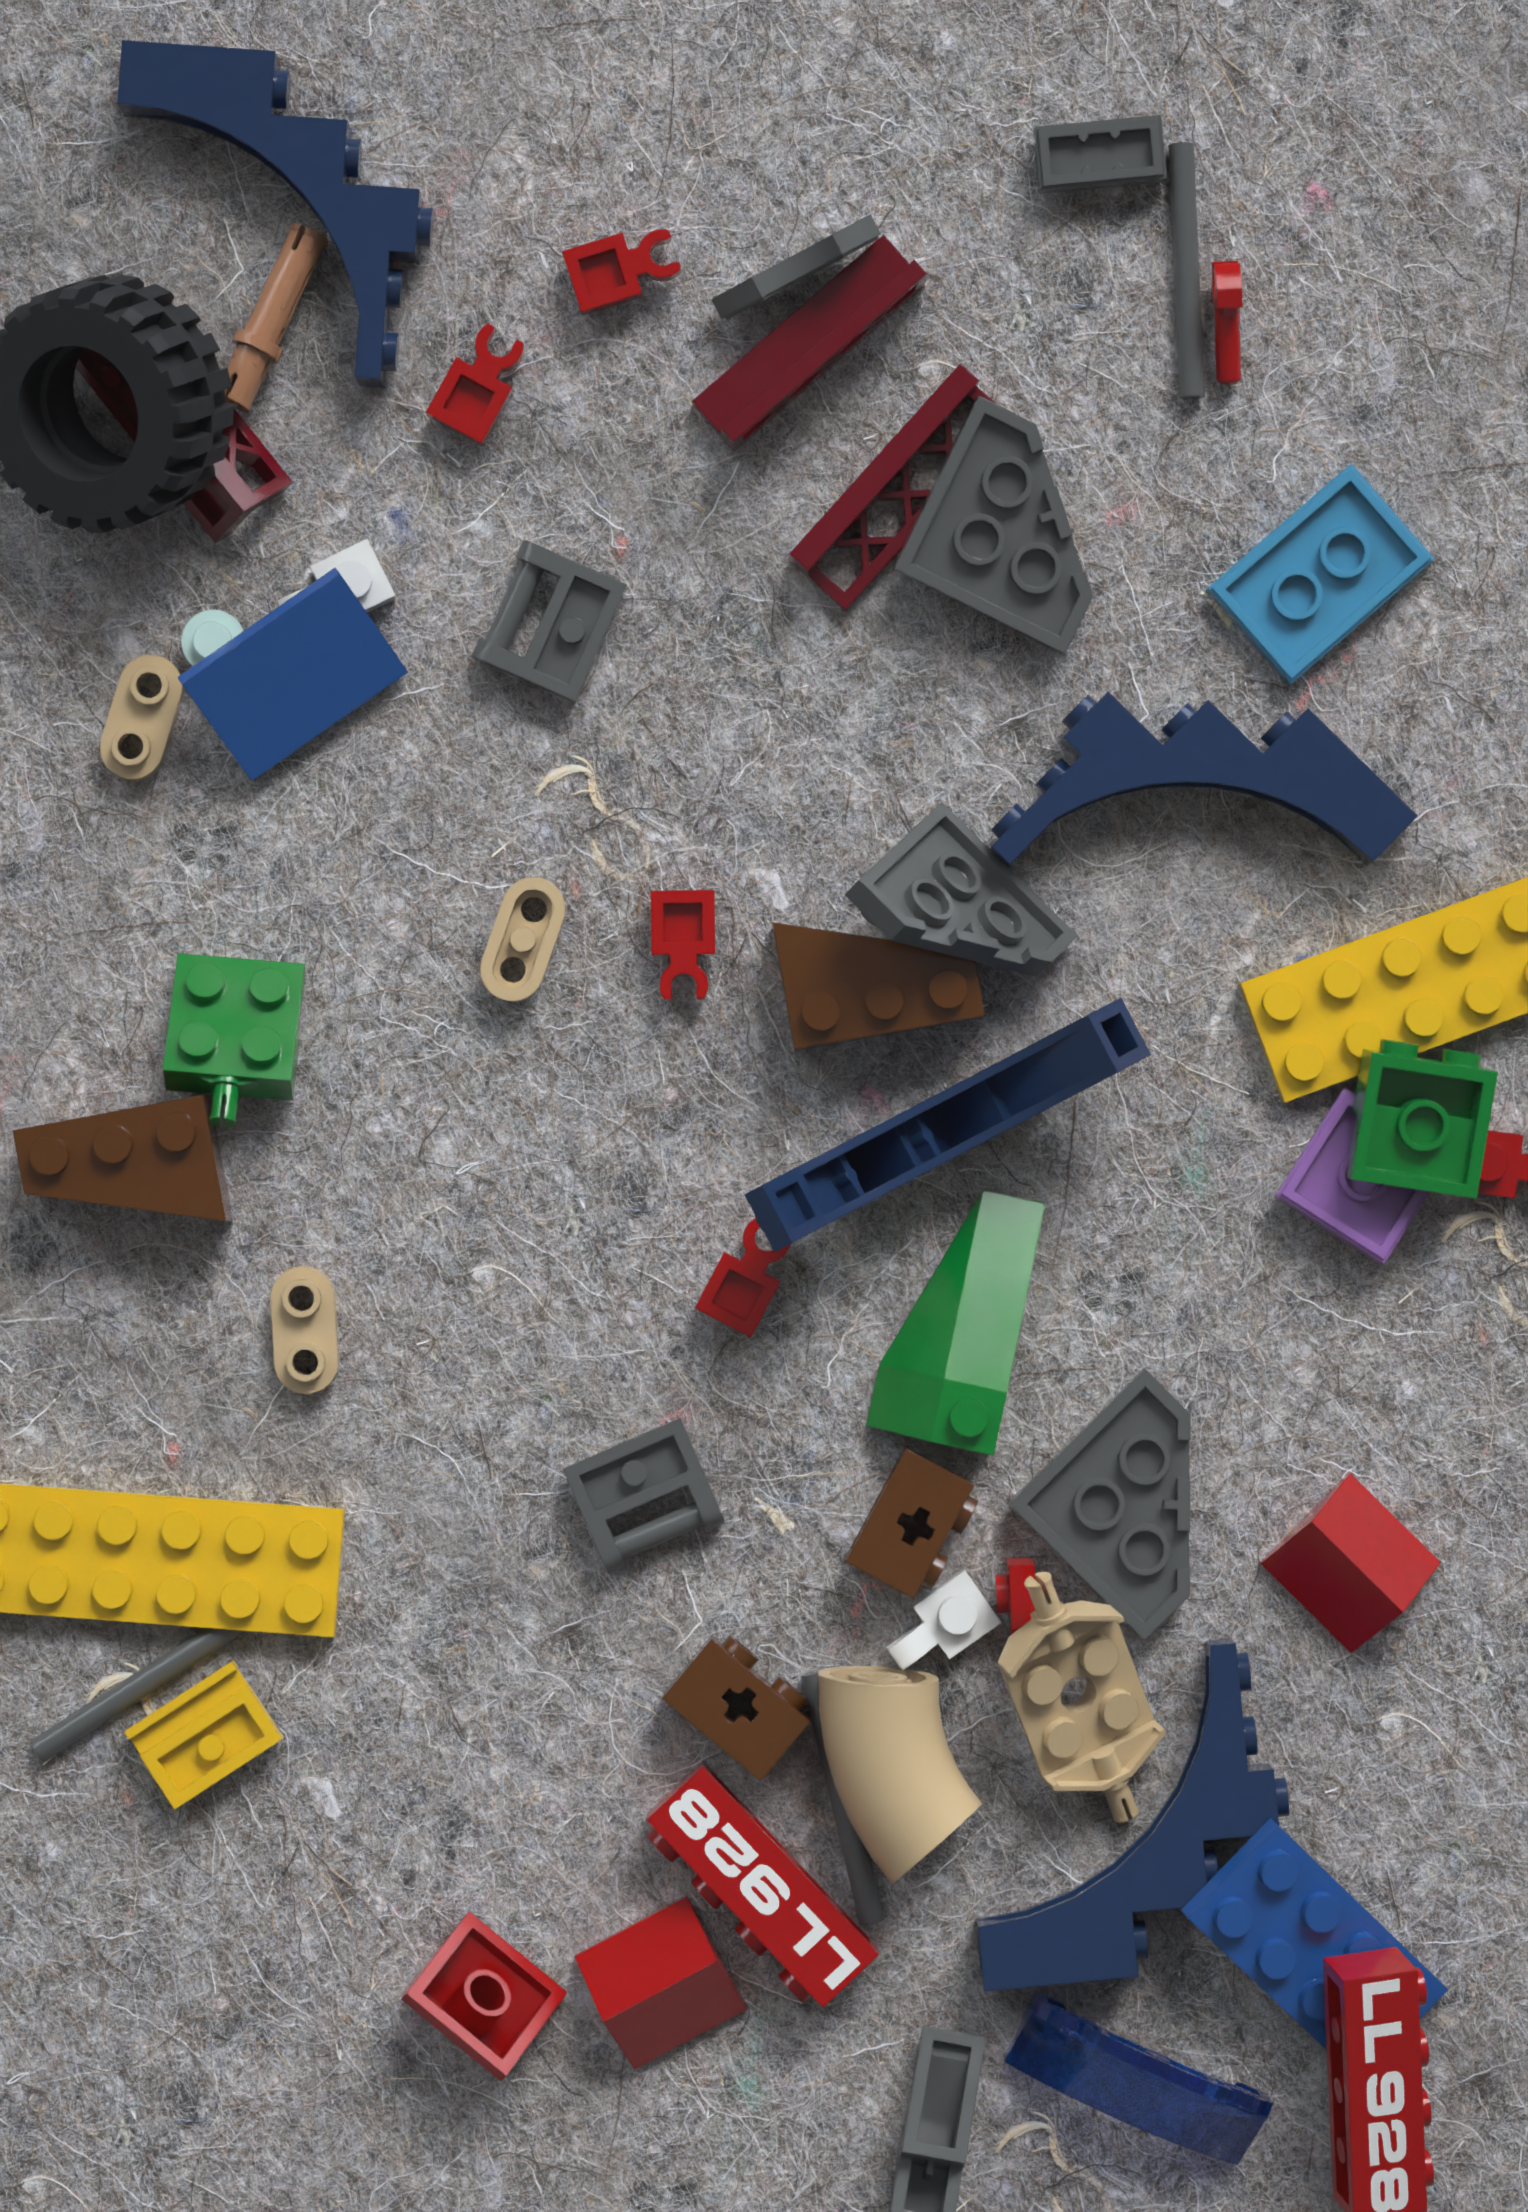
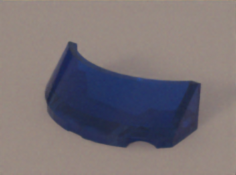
[1004,1990,1274,2165]

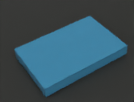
[1206,463,1435,686]

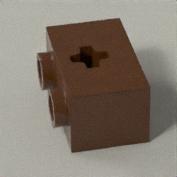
[845,1446,978,1598]
[662,1635,810,1781]

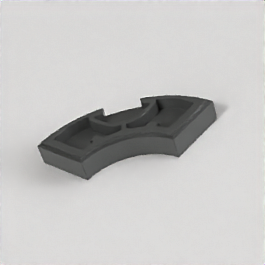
[711,214,881,320]

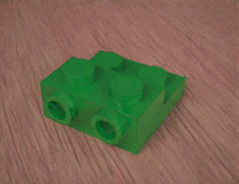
[1347,1039,1498,1199]

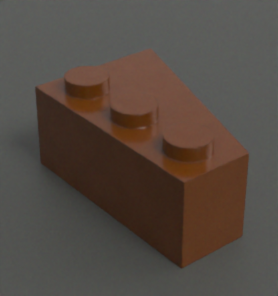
[772,922,985,1051]
[12,1095,233,1221]

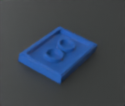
[178,567,408,781]

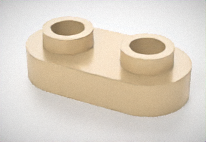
[100,655,185,781]
[480,877,566,1002]
[270,1266,340,1394]

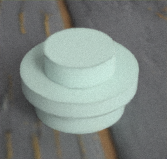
[181,610,244,666]

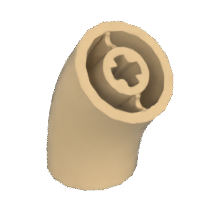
[818,1666,982,1884]

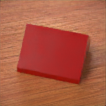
[1260,1472,1441,1653]
[575,1895,747,2069]
[401,1911,568,2081]

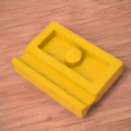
[124,1660,284,1810]

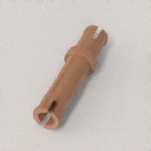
[225,223,329,413]

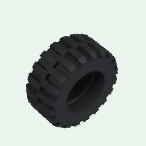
[0,275,234,533]

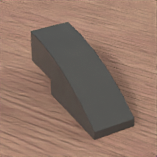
[888,2025,986,2212]

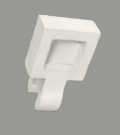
[278,539,396,613]
[886,1569,1002,1670]

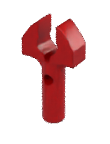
[1211,261,1243,385]

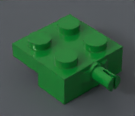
[163,953,306,1128]

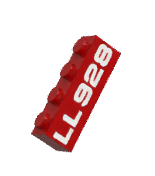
[646,1761,879,2008]
[1323,1947,1434,2212]

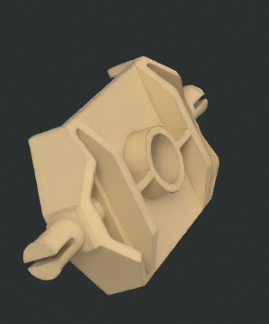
[998,1572,1166,1823]

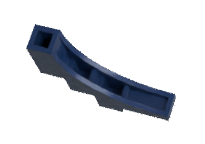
[976,1638,1289,1991]

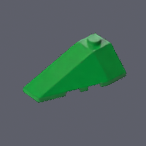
[866,1190,1045,1455]

